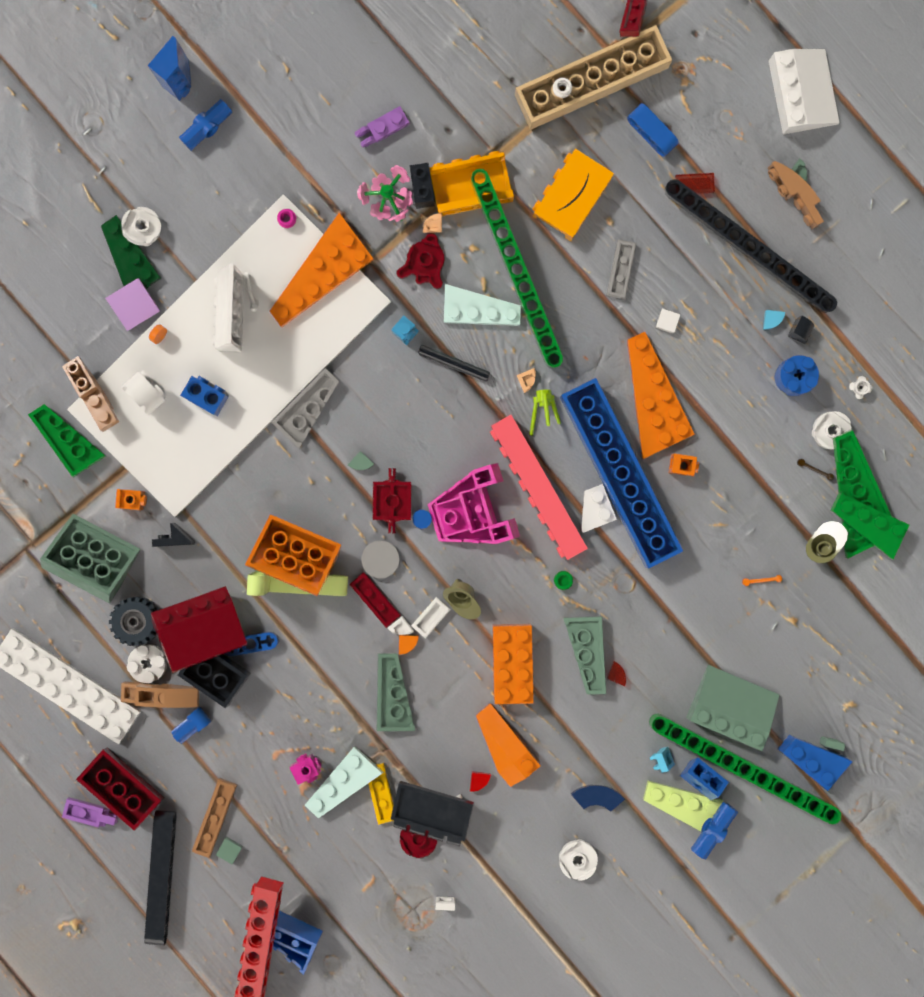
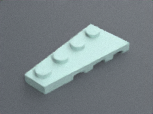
[444,284,521,326]
[305,746,384,818]

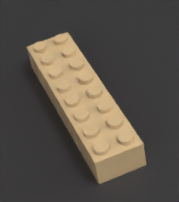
[515,25,672,130]

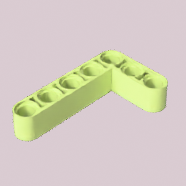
[247,571,348,596]

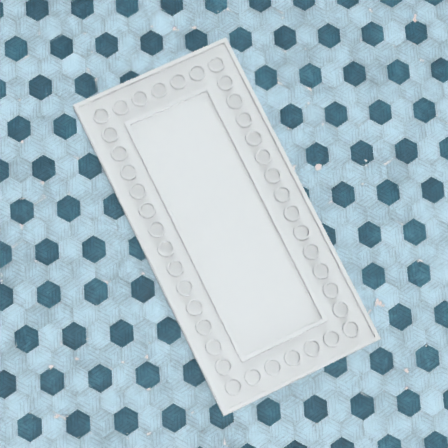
[67,194,391,517]

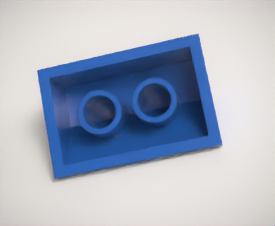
[148,36,191,101]

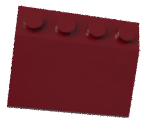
[151,586,247,673]

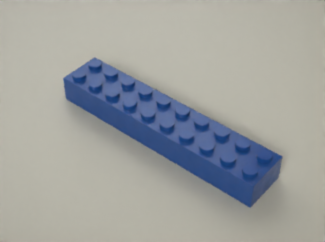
[560,378,683,569]

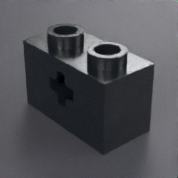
[409,163,435,209]

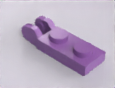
[354,106,410,148]

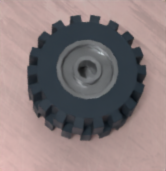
[109,597,159,646]

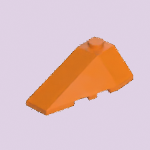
[476,703,541,787]

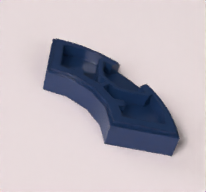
[571,784,625,812]

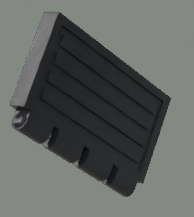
[390,781,474,847]

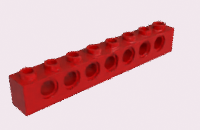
[234,876,284,997]

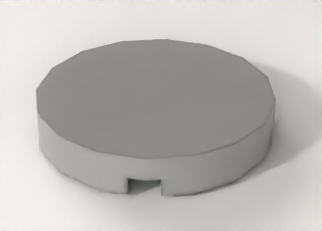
[361,540,400,578]

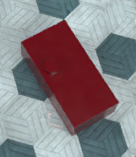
[76,747,164,831]

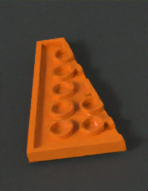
[627,332,695,459]

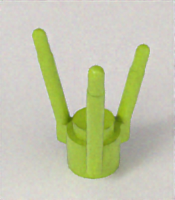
[530,389,561,436]

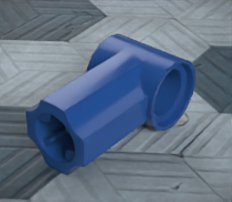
[171,707,212,744]

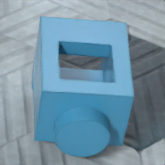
[391,315,419,345]

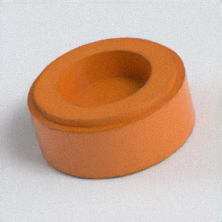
[149,324,167,344]

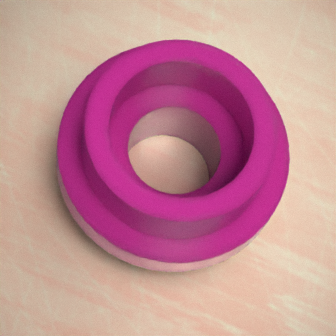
[277,209,297,228]

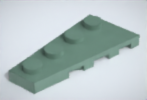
[563,616,606,694]
[376,653,415,731]

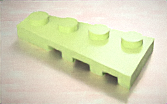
[643,781,723,831]

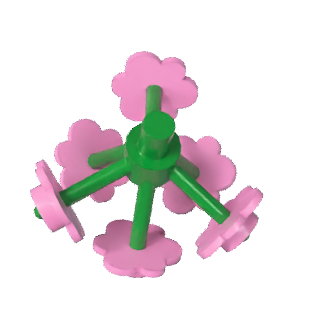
[357,165,413,222]

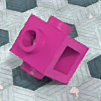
[289,753,322,785]

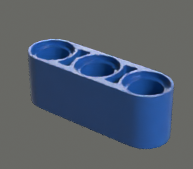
[627,103,679,157]

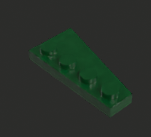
[101,215,161,289]

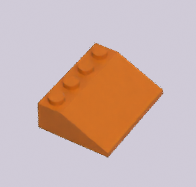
[245,514,341,596]

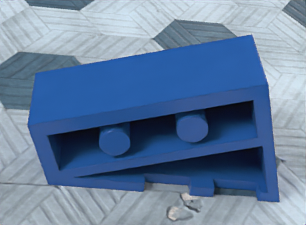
[778,734,853,791]
[273,911,323,975]

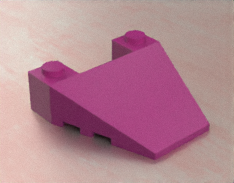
[428,463,520,544]

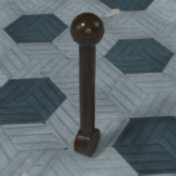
[797,459,834,481]

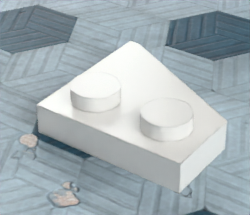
[581,484,617,533]

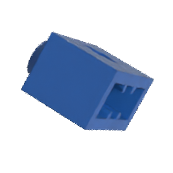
[680,757,729,800]

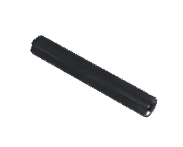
[418,345,490,382]

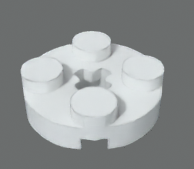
[122,207,161,246]
[812,411,851,450]
[127,644,167,683]
[559,839,598,880]

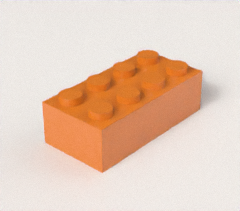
[492,624,533,704]

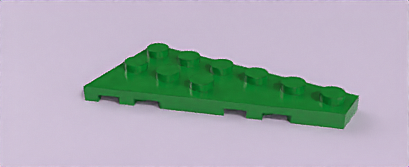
[833,430,891,559]

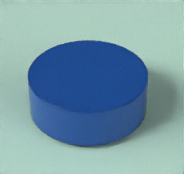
[412,510,432,529]

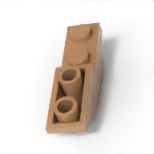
[767,161,824,229]
[62,356,119,432]
[121,681,199,708]

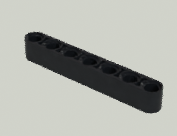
[144,810,177,946]

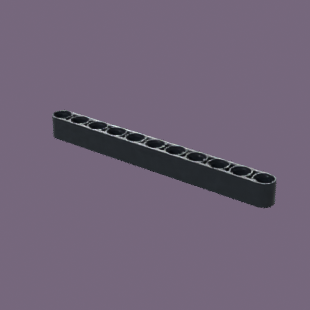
[665,179,837,313]

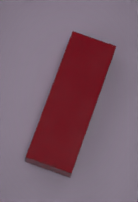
[619,0,648,37]
[349,572,401,628]

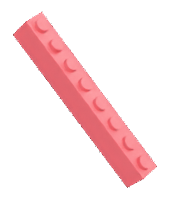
[490,415,588,560]

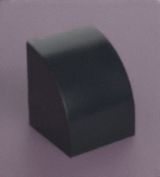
[788,316,815,344]

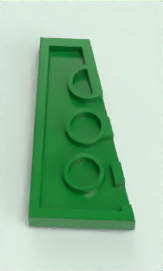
[28,404,106,478]
[830,493,910,560]

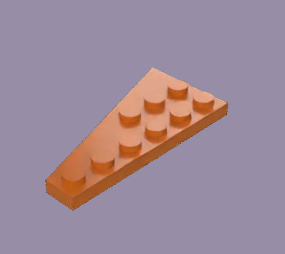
[270,213,374,327]

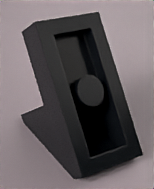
[152,523,195,547]

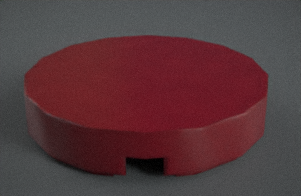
[400,825,437,858]

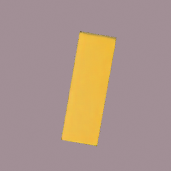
[368,763,394,825]

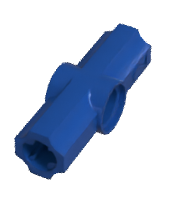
[179,99,233,151]
[691,801,738,860]

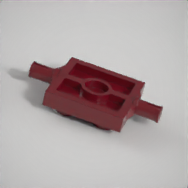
[373,468,412,534]

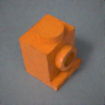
[668,453,699,477]
[115,489,147,510]

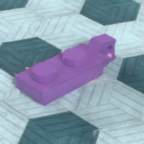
[62,797,119,827]

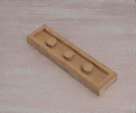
[192,778,238,858]

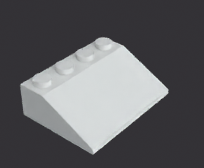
[769,49,839,135]
[212,264,244,352]

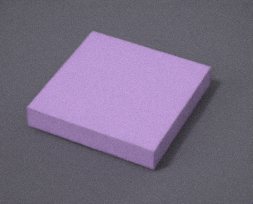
[105,278,160,331]

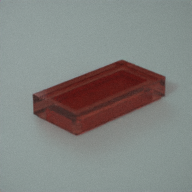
[675,173,715,194]

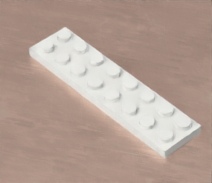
[0,628,141,744]

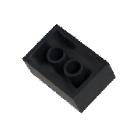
[177,654,251,708]

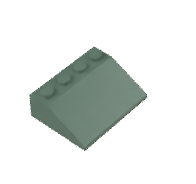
[40,514,140,604]
[686,665,779,751]

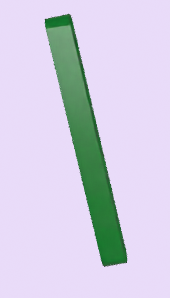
[471,169,563,368]
[649,713,841,825]

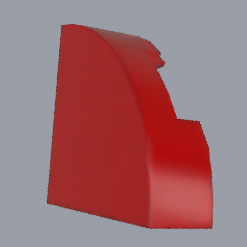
[470,771,491,792]

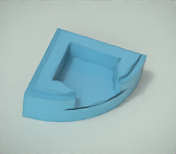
[763,310,785,330]

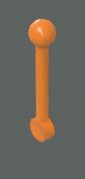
[742,575,783,586]

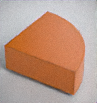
[399,635,419,655]

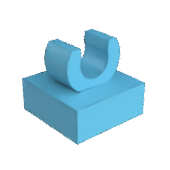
[650,747,675,773]

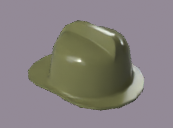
[806,522,848,563]
[443,579,481,619]

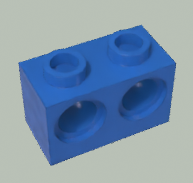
[180,376,229,417]

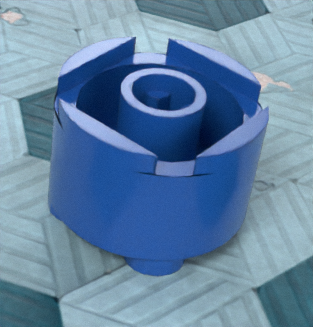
[775,355,819,396]

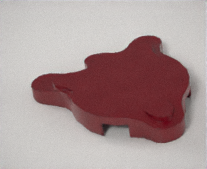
[396,233,445,290]

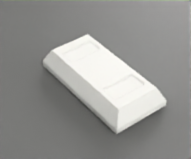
[411,597,451,639]

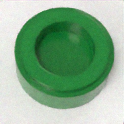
[554,571,573,590]

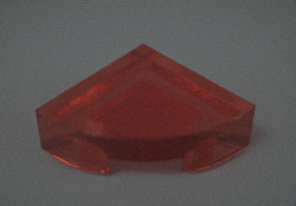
[607,661,626,686]

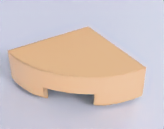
[423,213,442,233]
[517,368,536,393]

